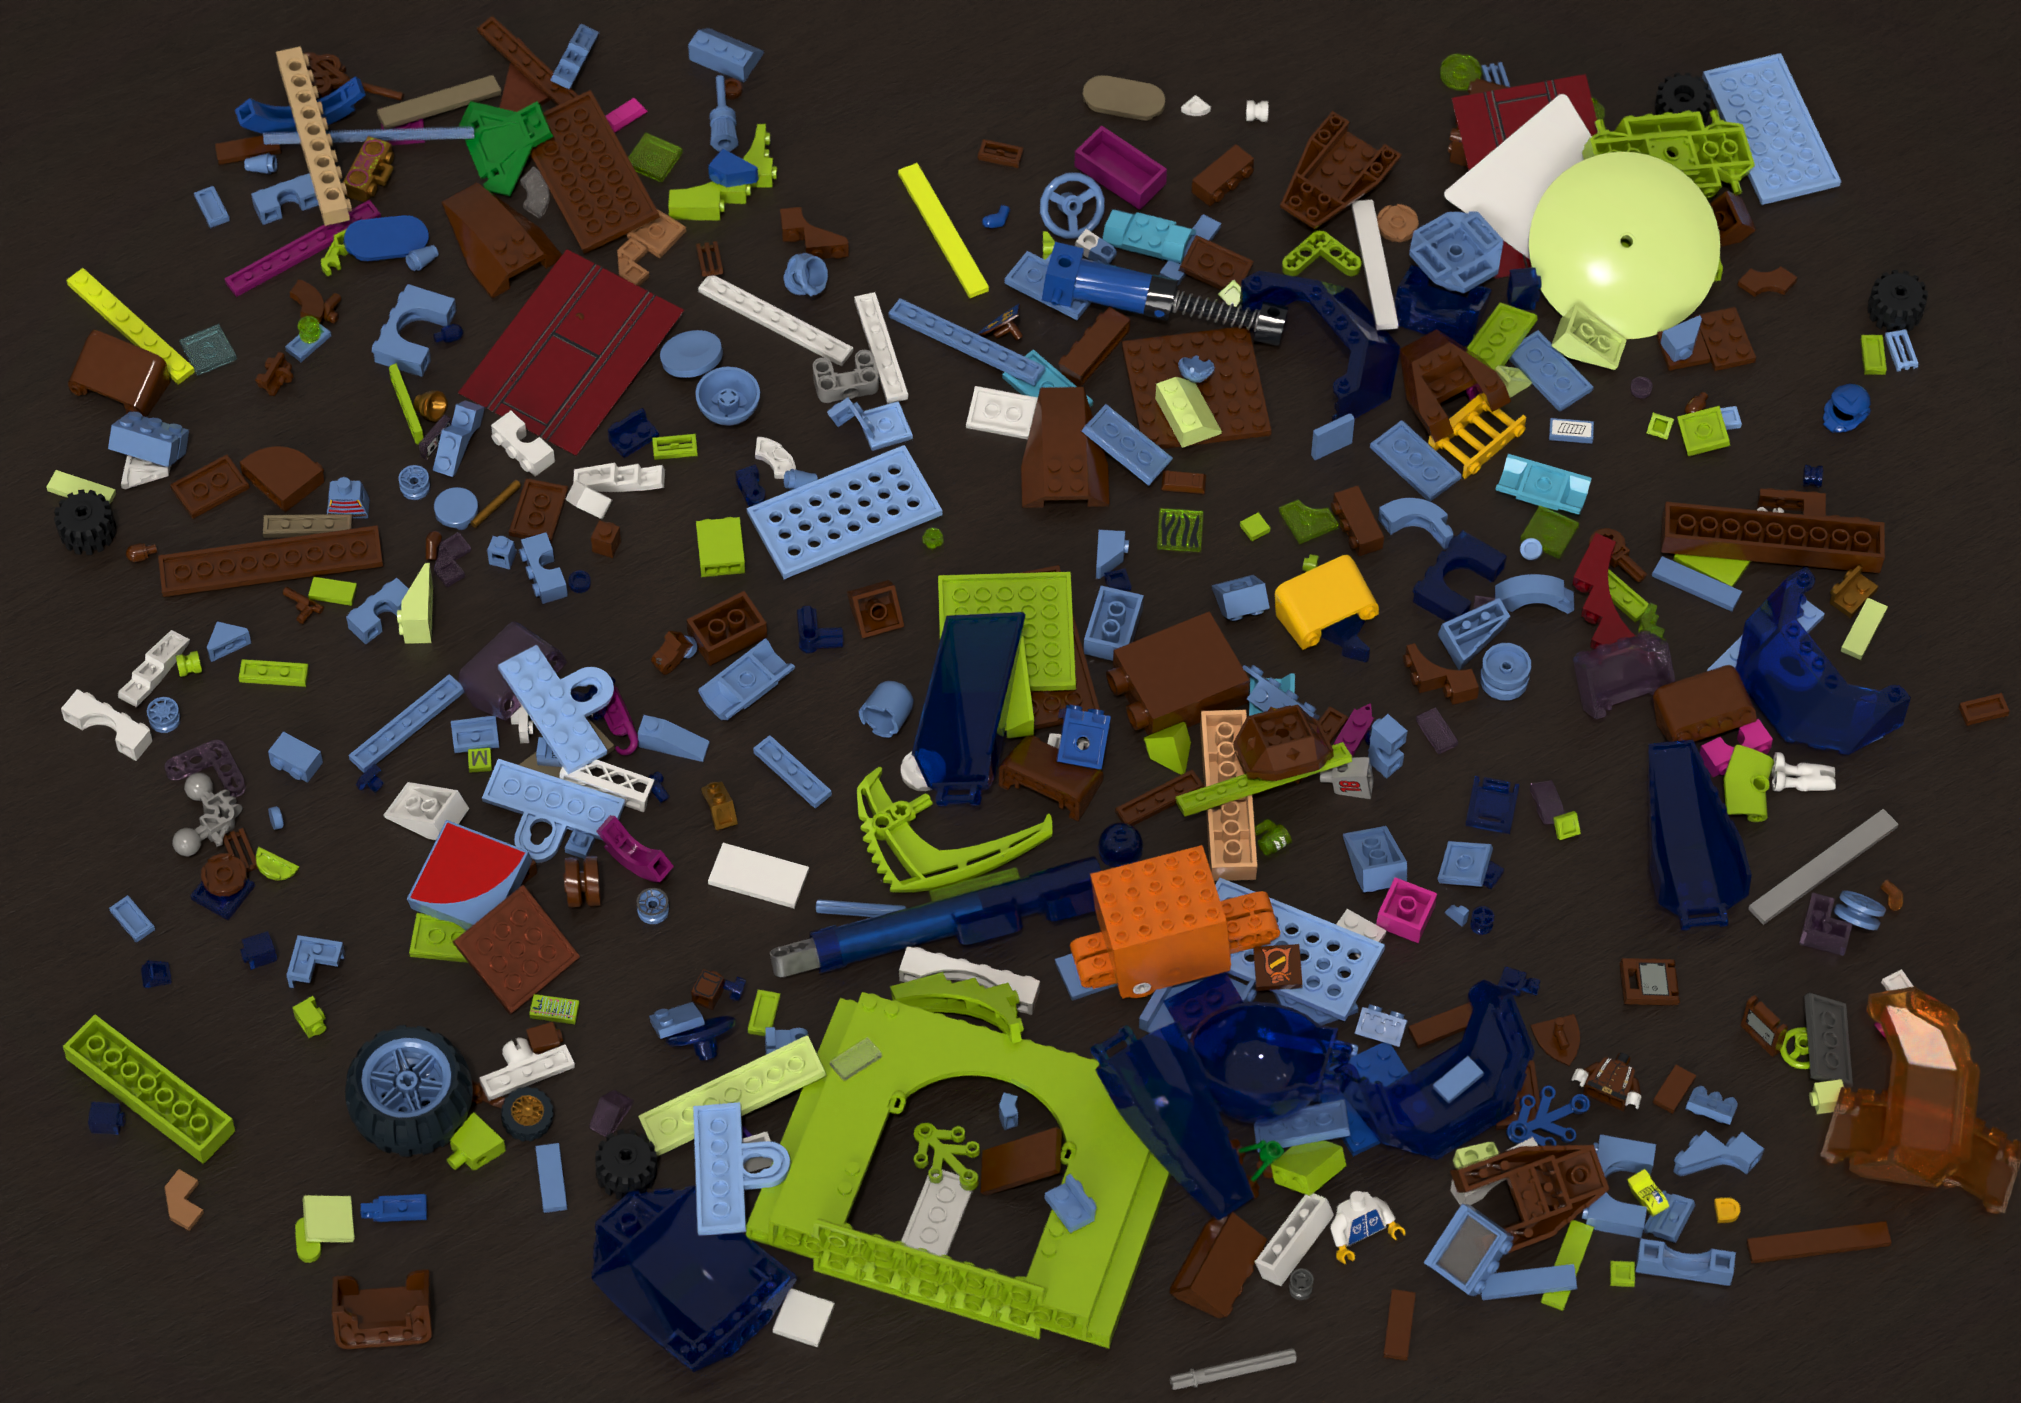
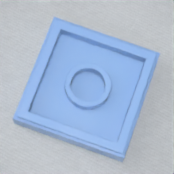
[860,401,913,451]

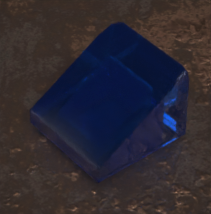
[1342,635,1370,662]
[141,960,171,988]

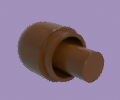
[1685,392,1708,414]
[126,543,157,562]

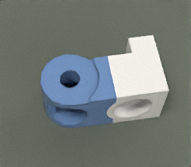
[1075,229,1117,265]

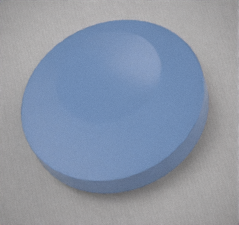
[660,330,723,378]

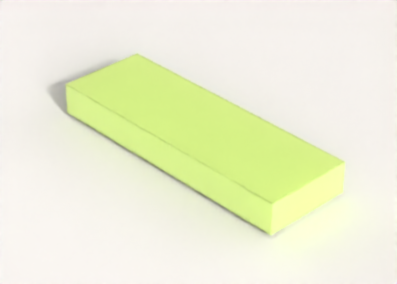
[46,470,116,504]
[1841,598,1888,660]

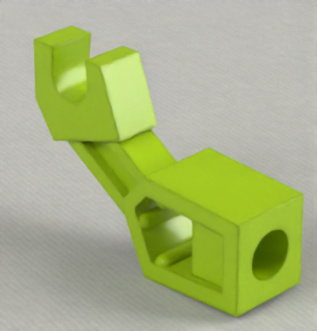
[321,229,349,277]

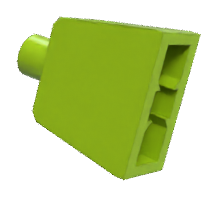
[447,1112,506,1170]

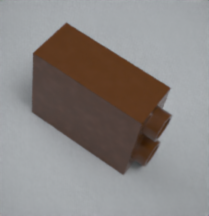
[1106,611,1250,736]

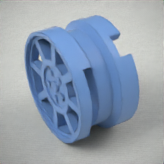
[147,697,180,733]

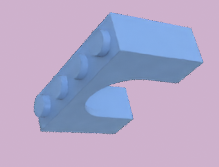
[372,284,456,377]
[1582,1135,1656,1238]

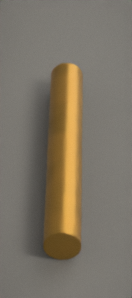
[470,480,521,528]

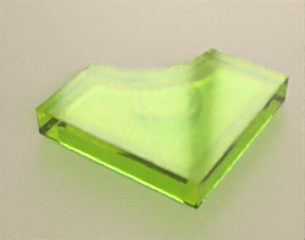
[1279,499,1339,544]

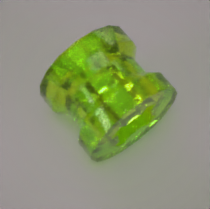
[298,316,321,343]

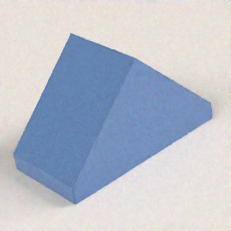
[207,621,251,662]

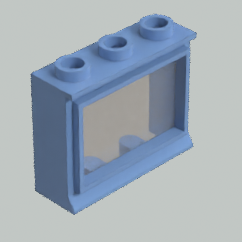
[1424,1203,1514,1296]

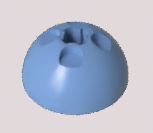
[696,367,760,425]

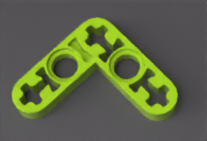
[1282,231,1361,277]

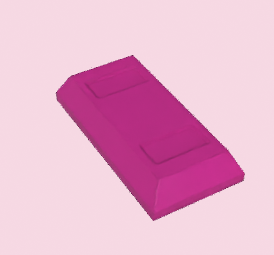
[605,98,647,133]

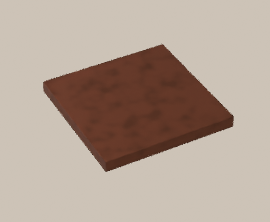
[452,885,580,1014]

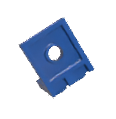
[1056,705,1111,770]

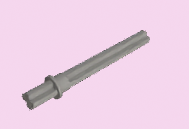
[1170,1349,1297,1390]

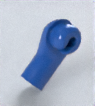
[982,205,1010,228]

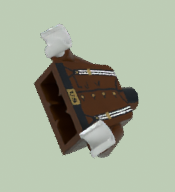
[1571,1053,1641,1112]

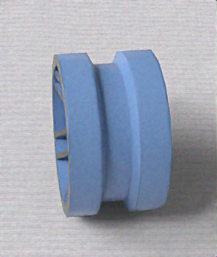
[637,888,669,924]

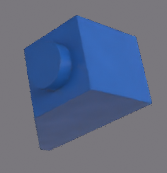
[708,149,758,188]

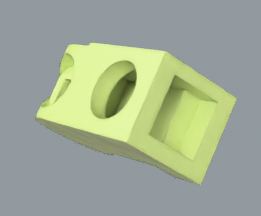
[1453,1142,1499,1168]

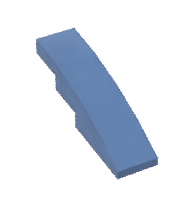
[551,23,599,89]

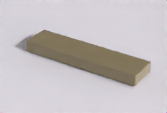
[263,514,352,538]

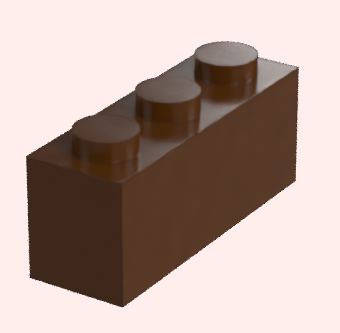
[1192,144,1254,207]
[1331,486,1384,557]

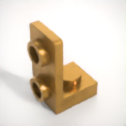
[701,782,738,830]

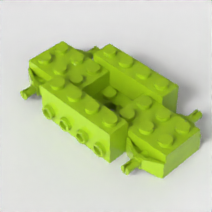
[1582,110,1755,202]

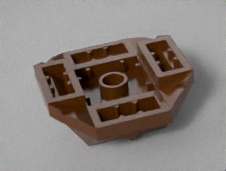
[1233,705,1334,781]

